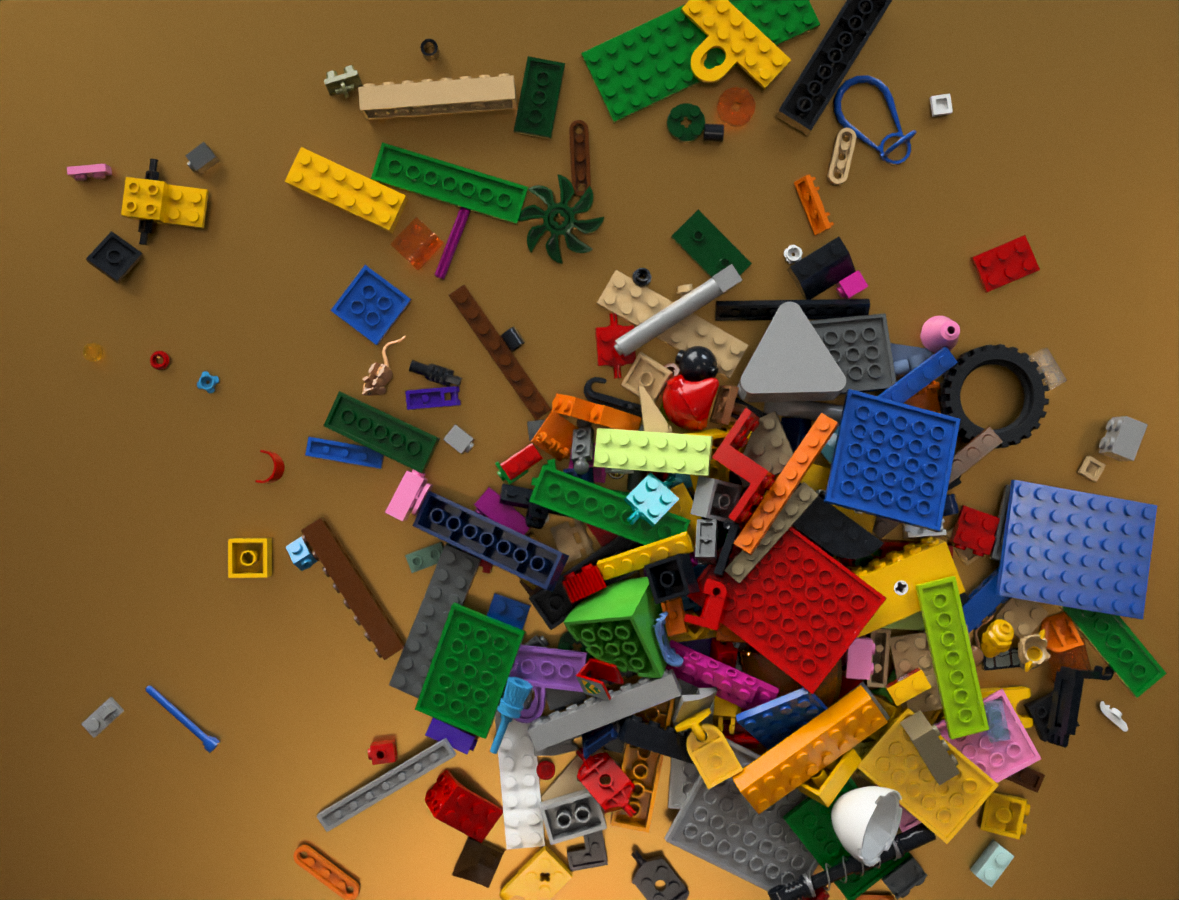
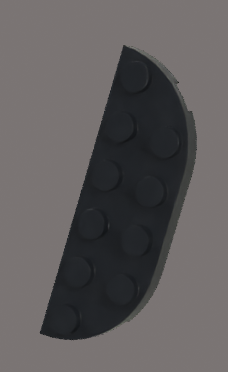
[793,483,884,559]

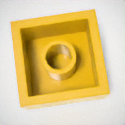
[228,538,272,578]

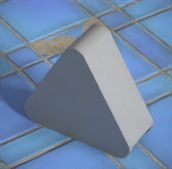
[737,302,846,403]

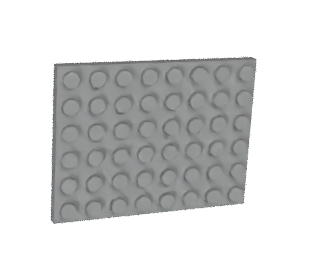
[664,738,819,899]

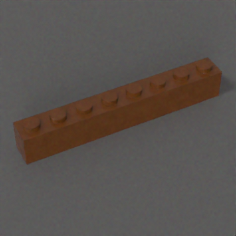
[301,517,405,660]

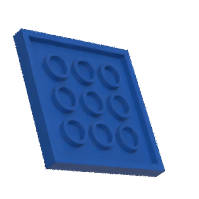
[736,688,828,750]

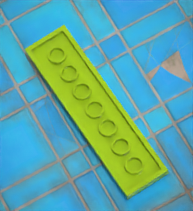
[915,576,989,739]

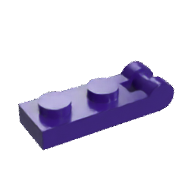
[405,386,461,410]

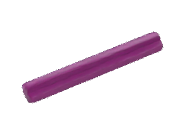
[435,207,470,279]

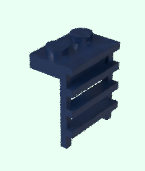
[581,697,619,759]

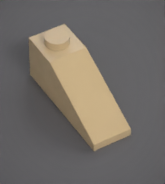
[638,386,672,433]

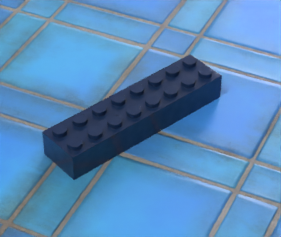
[413,491,569,592]

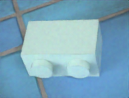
[970,839,1015,888]

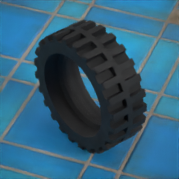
[938,344,1049,449]

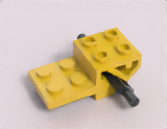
[121,159,209,246]

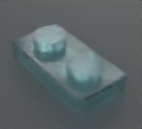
[983,699,1010,743]

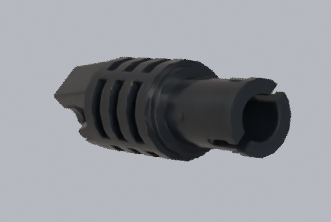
[409,360,463,387]

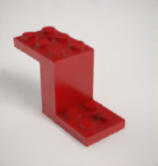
[712,408,776,525]

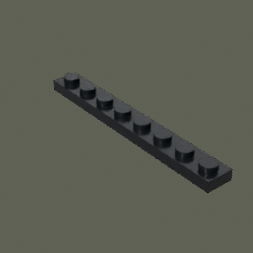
[715,299,870,321]

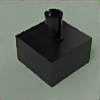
[644,553,700,604]

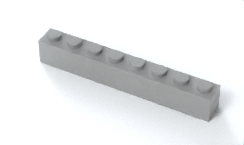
[527,669,682,752]

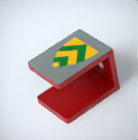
[576,658,624,701]

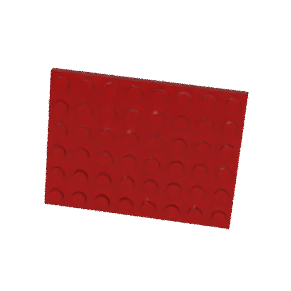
[687,506,887,694]

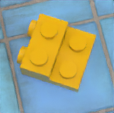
[980,792,1031,840]

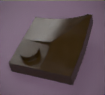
[452,836,505,888]

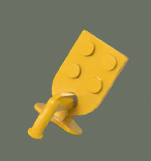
[675,708,743,789]

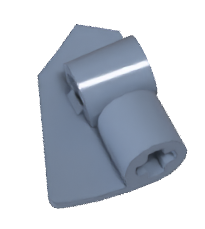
[890,343,933,378]

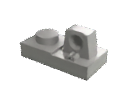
[81,697,124,738]

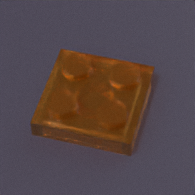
[1047,637,1091,684]

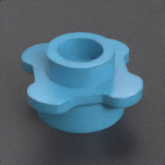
[197,371,219,394]

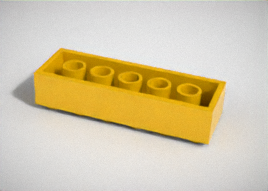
[285,147,408,234]

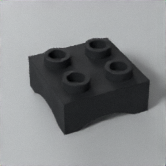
[1024,691,1080,742]

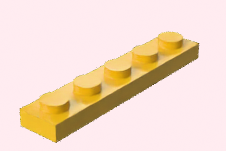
[596,531,695,580]

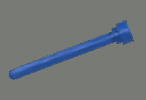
[145,685,220,753]

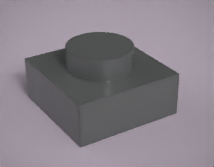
[527,420,545,441]

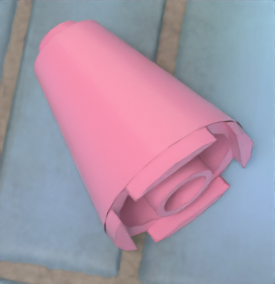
[920,316,960,353]

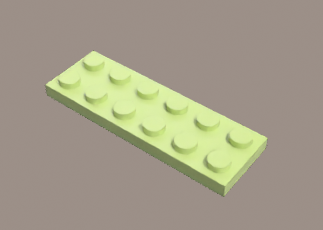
[593,428,713,476]

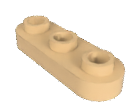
[828,128,856,185]

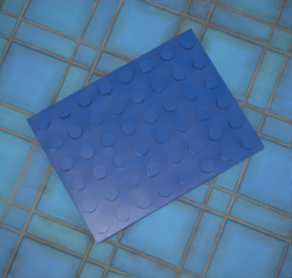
[996,480,1157,619]

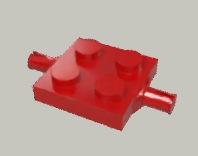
[595,313,636,379]

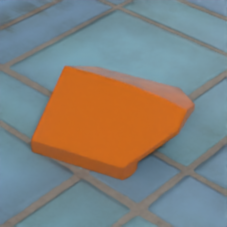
[1040,612,1084,654]

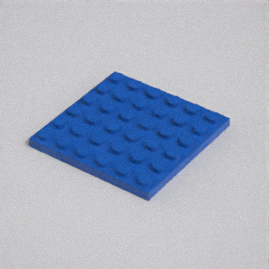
[824,389,961,532]

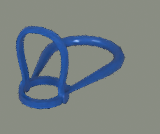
[834,75,917,165]

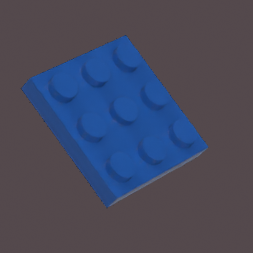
[330,265,411,345]

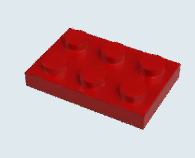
[971,235,1040,293]

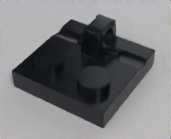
[86,231,143,284]

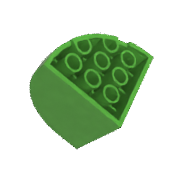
[564,577,670,678]

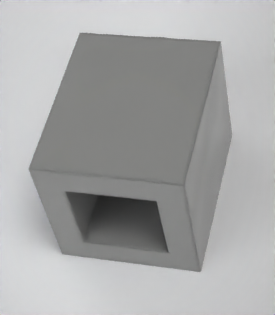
[443,425,475,454]

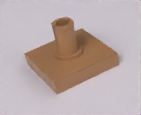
[710,385,748,425]

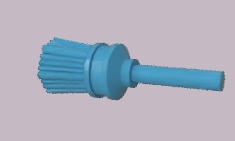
[490,677,533,754]

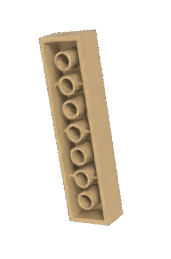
[358,73,517,120]

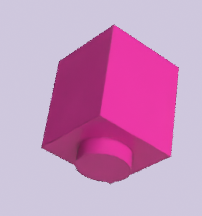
[836,270,868,299]

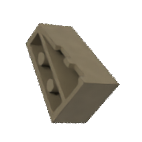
[900,711,960,785]

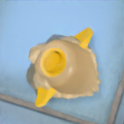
[1018,629,1051,672]

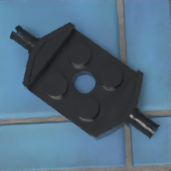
[631,850,690,900]

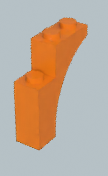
[551,393,642,431]

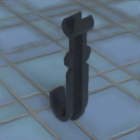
[584,377,660,417]

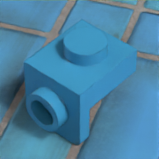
[286,537,317,571]

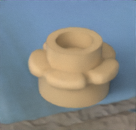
[676,284,694,297]

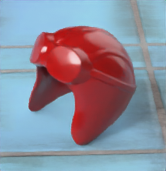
[663,375,719,431]

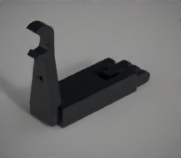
[1047,665,1114,748]

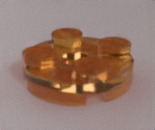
[717,87,755,127]

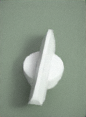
[1100,701,1128,732]

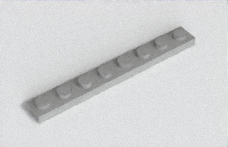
[316,738,456,832]

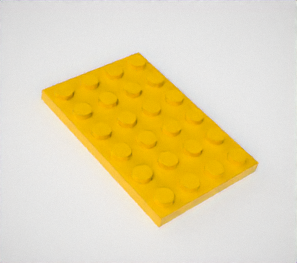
[857,706,999,844]

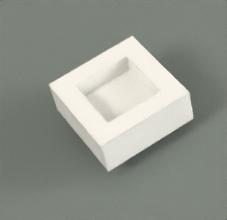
[929,93,953,117]

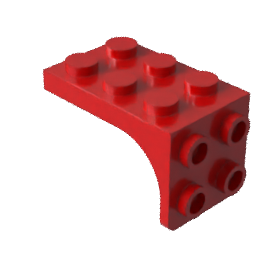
[424,770,503,843]

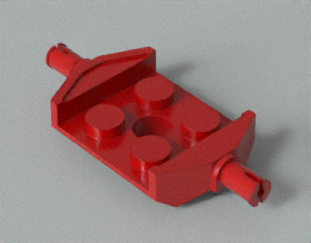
[576,748,637,818]

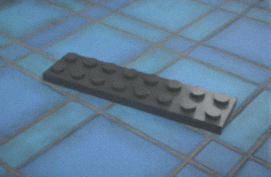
[389,544,482,699]

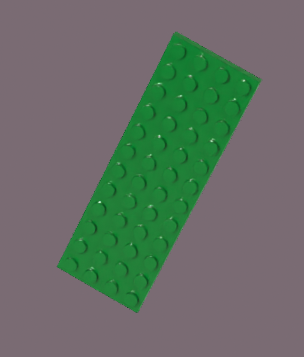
[581,0,820,123]

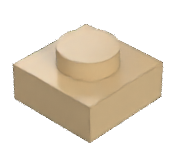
[1078,456,1106,482]

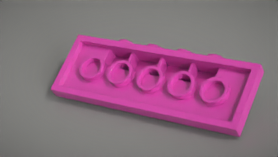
[665,640,780,710]

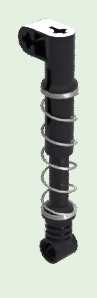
[768,823,936,900]

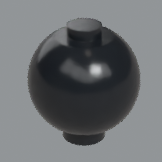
[675,346,718,382]

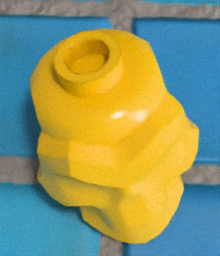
[981,619,1014,658]

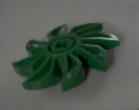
[518,174,604,264]

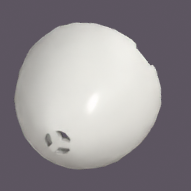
[831,786,902,867]

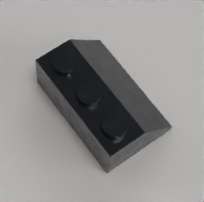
[787,237,856,300]

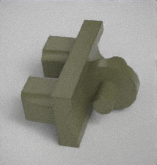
[324,65,363,98]

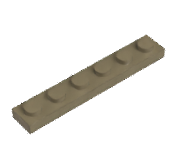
[724,482,819,584]

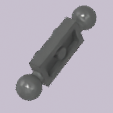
[571,419,594,475]

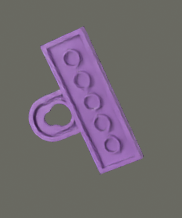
[509,645,588,723]

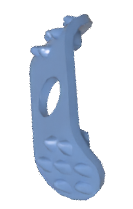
[653,611,684,667]

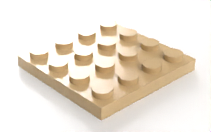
[890,625,973,713]

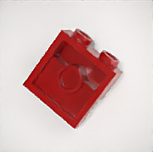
[949,505,1000,557]

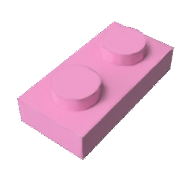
[67,164,112,181]

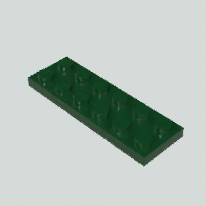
[323,391,440,474]

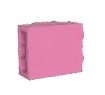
[385,469,433,521]

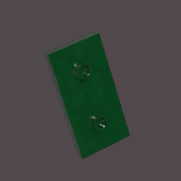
[514,56,565,139]
[671,209,752,278]

